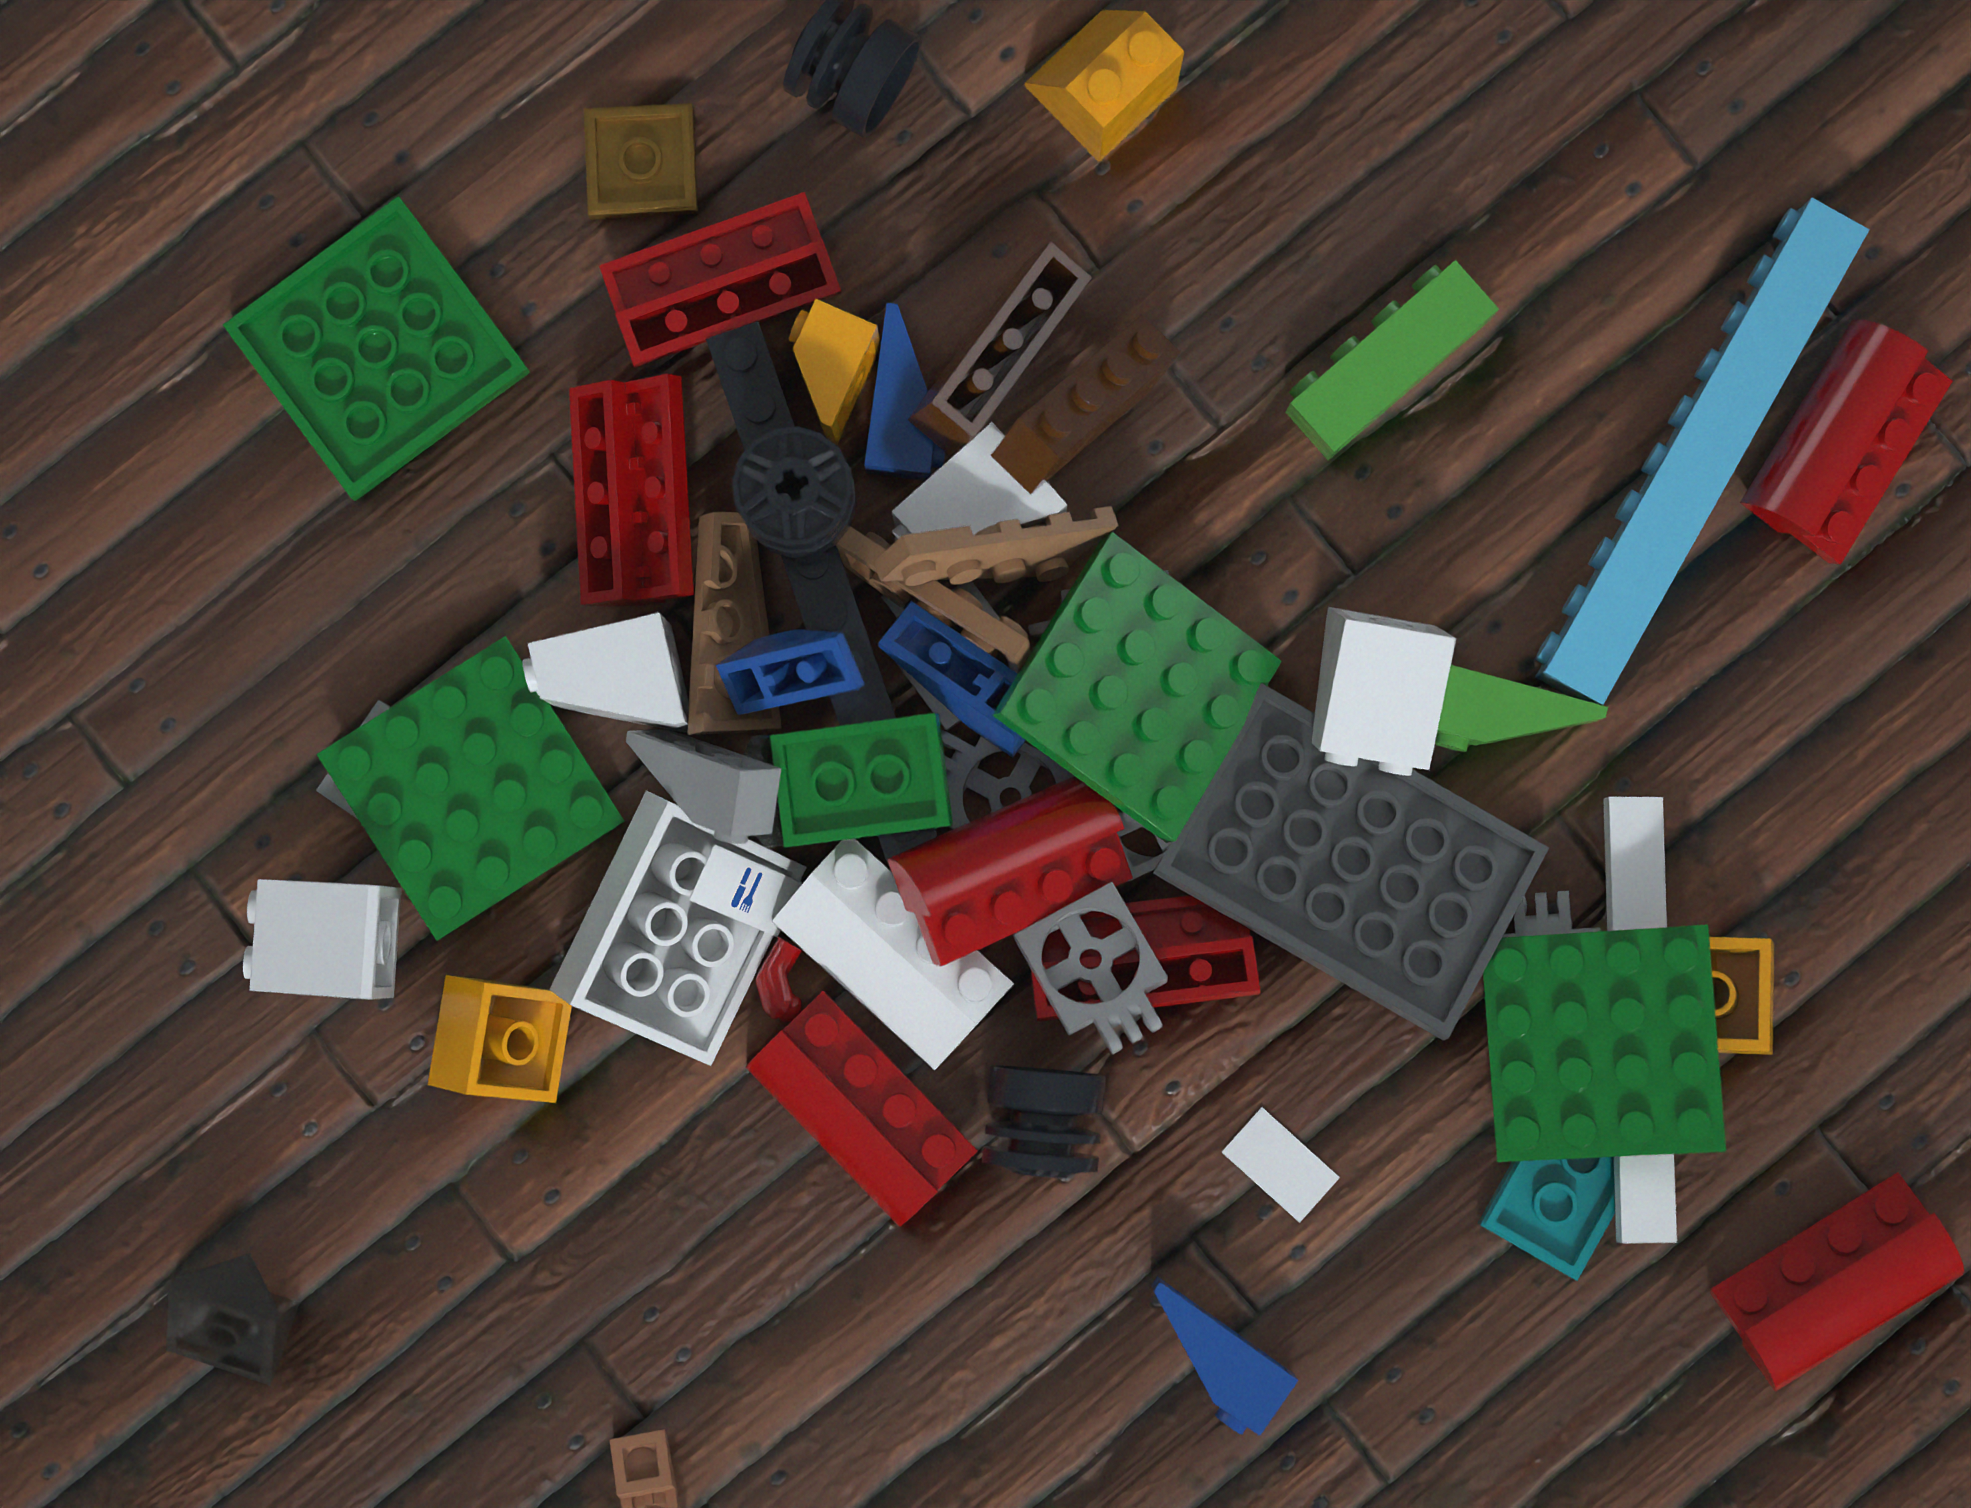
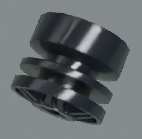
[783,0,922,138]
[732,427,857,558]
[982,1065,1106,1178]

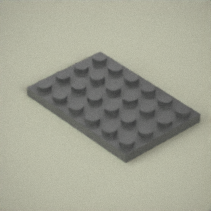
[1153,683,1549,1041]

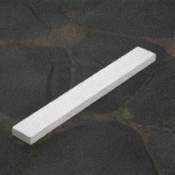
[1603,797,1677,1243]

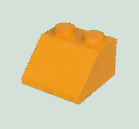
[789,299,881,445]
[1710,937,1774,1055]
[427,975,572,1103]

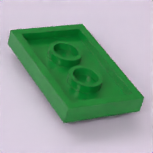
[770,713,953,847]

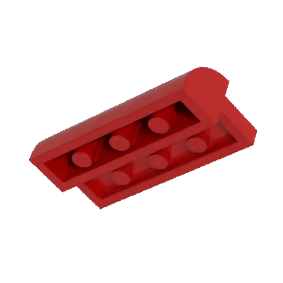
[599,192,842,367]
[1740,319,1953,565]
[569,374,694,607]
[887,776,1133,967]
[1030,895,1261,1022]
[745,991,978,1227]
[1710,1172,1964,1392]

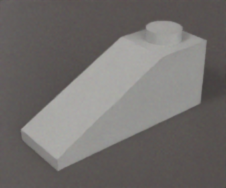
[626,729,781,844]

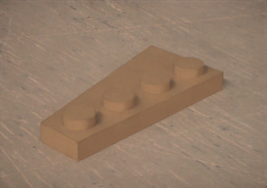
[874,506,1118,586]
[687,512,782,735]
[836,527,1031,674]

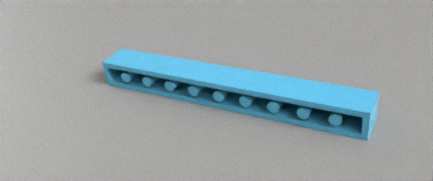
[1535,198,1870,705]

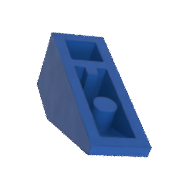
[864,303,946,481]
[878,601,1026,758]
[716,629,864,715]
[1151,1276,1299,1436]

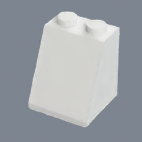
[892,422,1067,542]
[1311,607,1456,776]
[523,612,689,733]
[243,879,402,999]

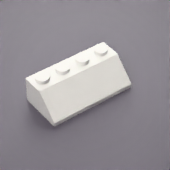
[772,838,1014,1071]

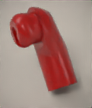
[755,937,802,1022]

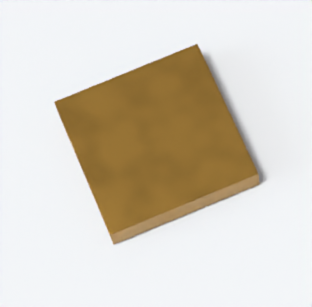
[584,103,698,220]

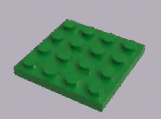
[223,196,530,501]
[992,532,1282,843]
[316,636,625,941]
[1483,924,1727,1162]

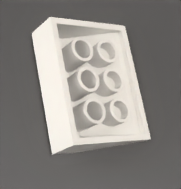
[550,791,807,1066]

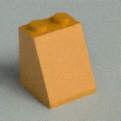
[1025,10,1184,162]

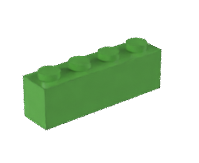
[1285,260,1499,461]

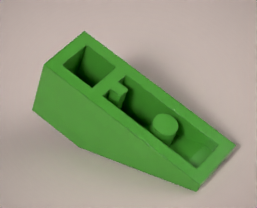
[1435,665,1608,752]

